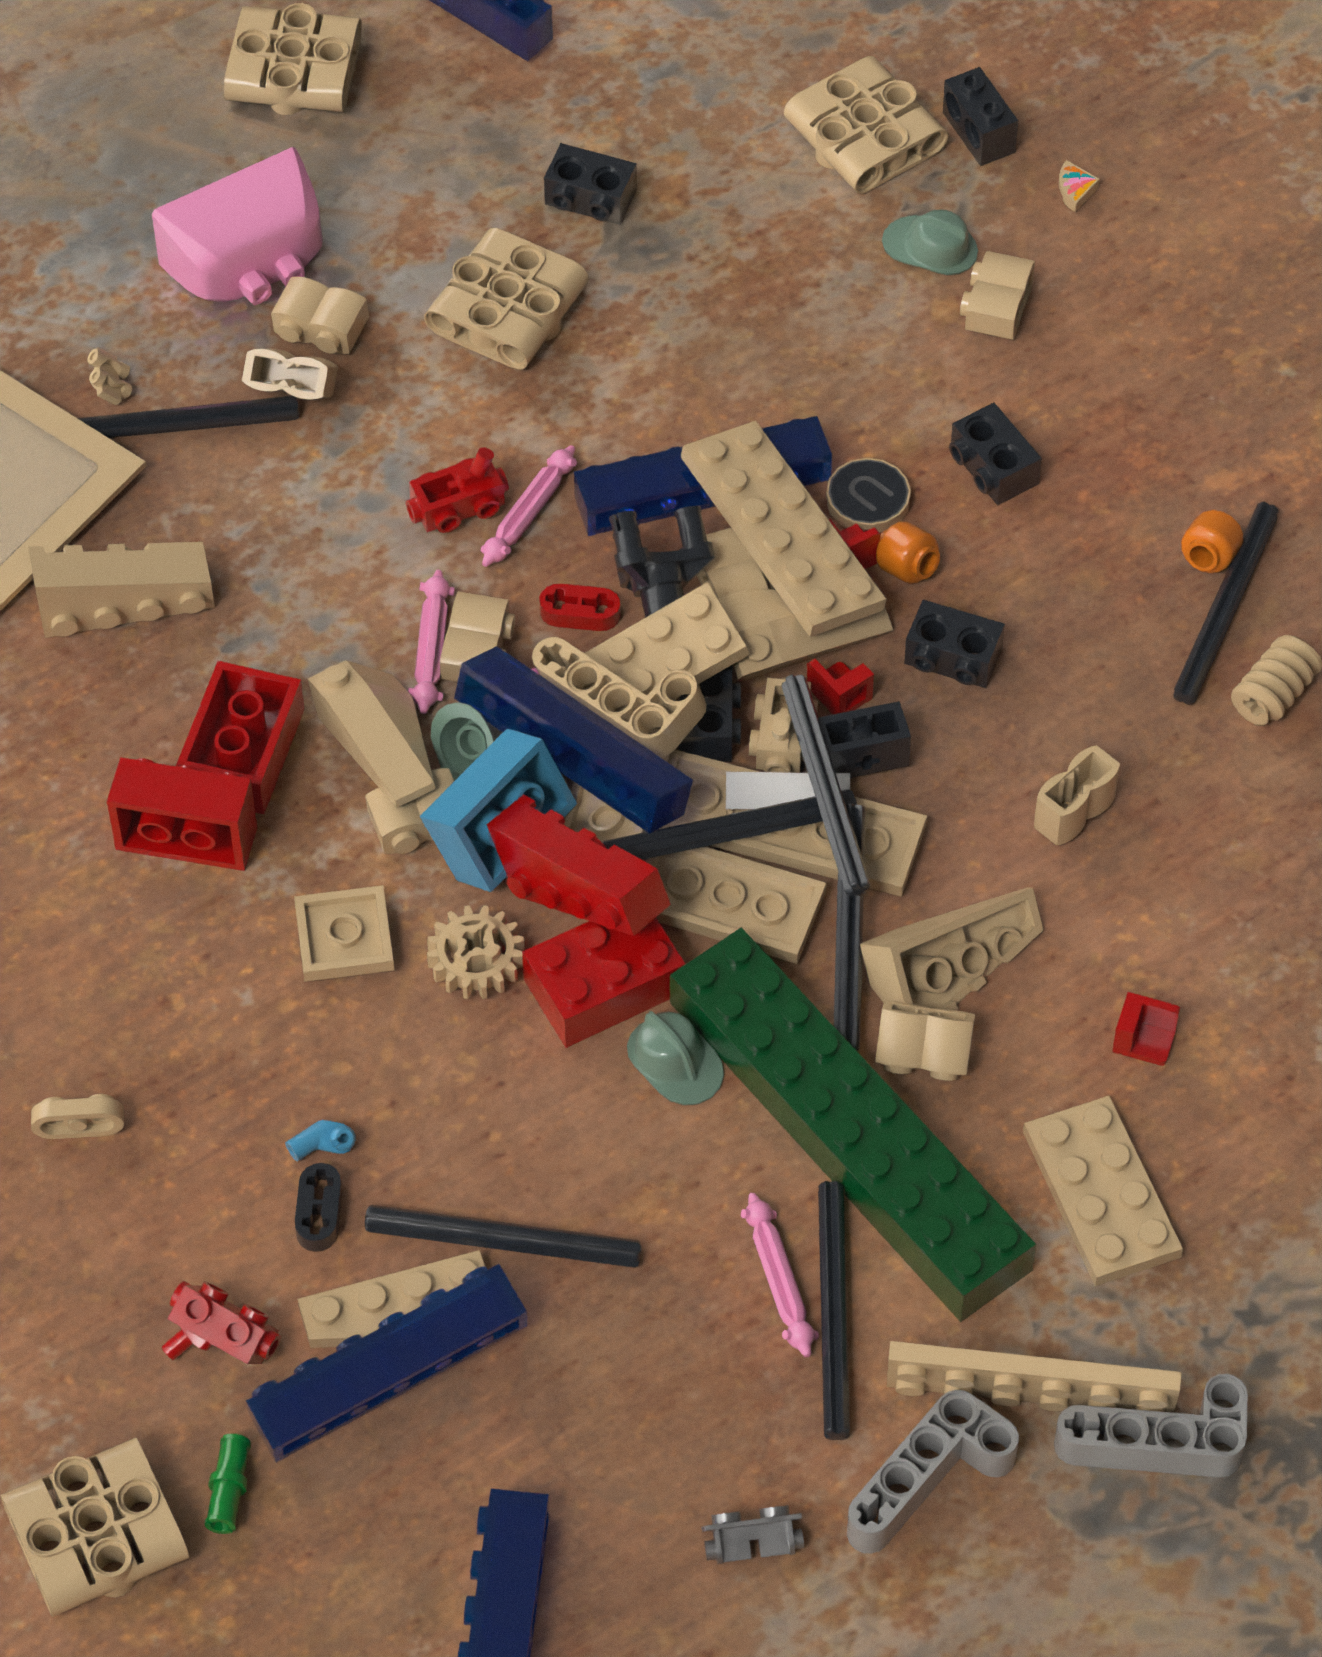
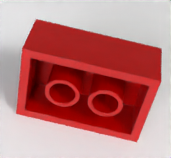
[176,661,305,814]
[107,757,257,871]
[522,918,685,1048]

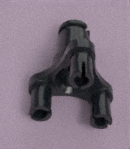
[609,505,716,618]

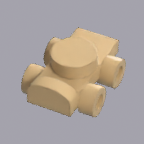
[87,347,132,405]

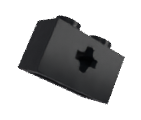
[819,701,911,778]

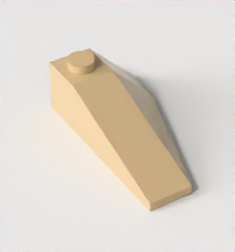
[717,589,893,683]
[308,660,436,808]
[860,887,1043,1010]

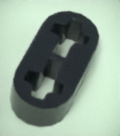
[295,1163,342,1252]

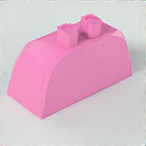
[152,147,323,306]

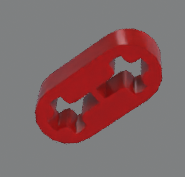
[539,583,620,631]

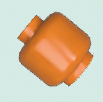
[1181,510,1243,574]
[876,521,940,584]

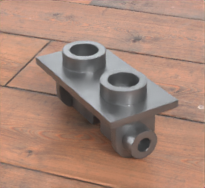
[701,1505,804,1564]

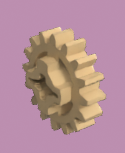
[427,905,525,999]

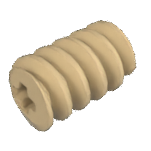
[1231,635,1322,726]

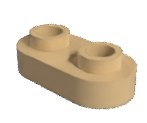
[31,1094,124,1139]

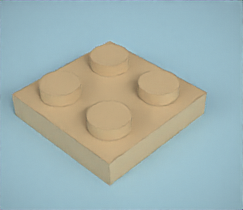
[294,885,394,982]

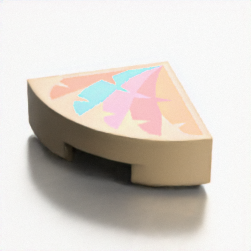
[1059,160,1100,212]

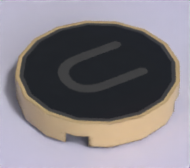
[826,458,911,532]

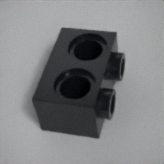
[942,67,1019,167]
[544,143,637,225]
[949,402,1042,506]
[904,599,1005,688]
[679,665,741,762]

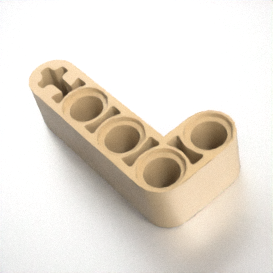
[532,637,707,758]

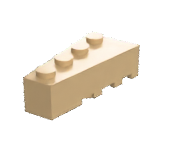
[28,542,215,638]

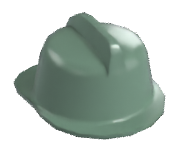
[882,209,978,275]
[431,702,501,781]
[627,1011,724,1105]

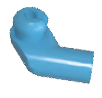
[285,1120,356,1162]

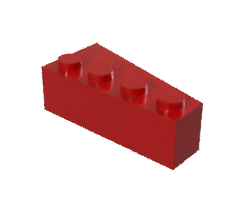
[486,794,671,936]

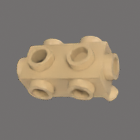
[749,677,818,773]

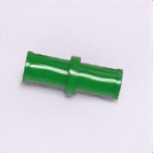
[204,1433,251,1534]

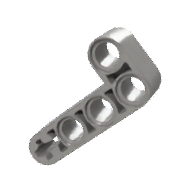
[1054,1374,1248,1477]
[847,1390,1019,1554]

